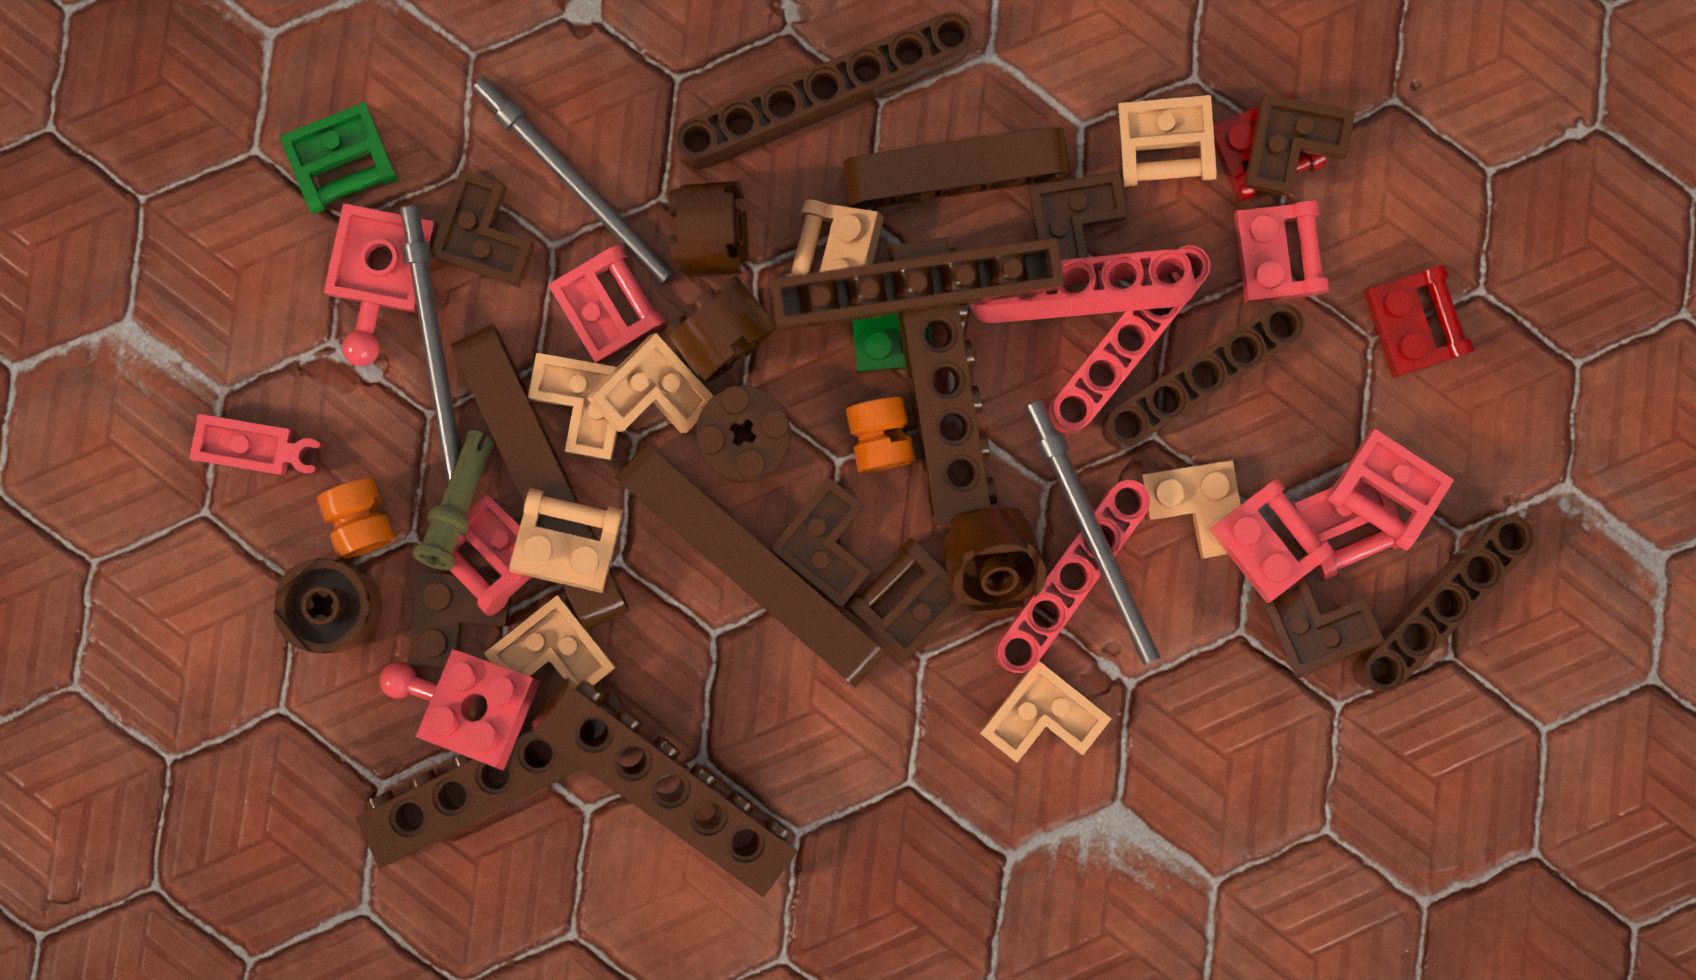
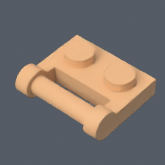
[1118,95,1216,187]
[785,199,884,277]
[509,488,623,593]

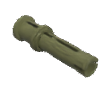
[412,430,496,570]

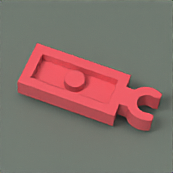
[189,414,325,476]

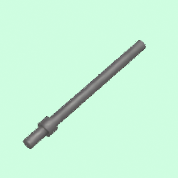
[473,77,675,285]
[400,205,461,483]
[1025,400,1161,665]

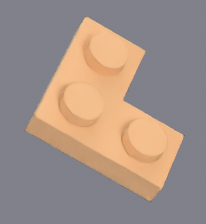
[587,333,713,433]
[528,353,618,461]
[1139,460,1241,559]
[484,595,617,686]
[979,661,1112,763]

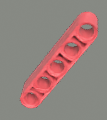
[1048,245,1211,434]
[968,249,1196,324]
[994,480,1150,673]

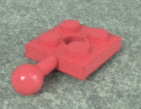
[323,203,437,366]
[380,649,540,771]

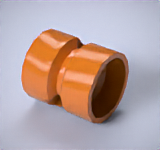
[846,397,917,473]
[316,477,397,560]

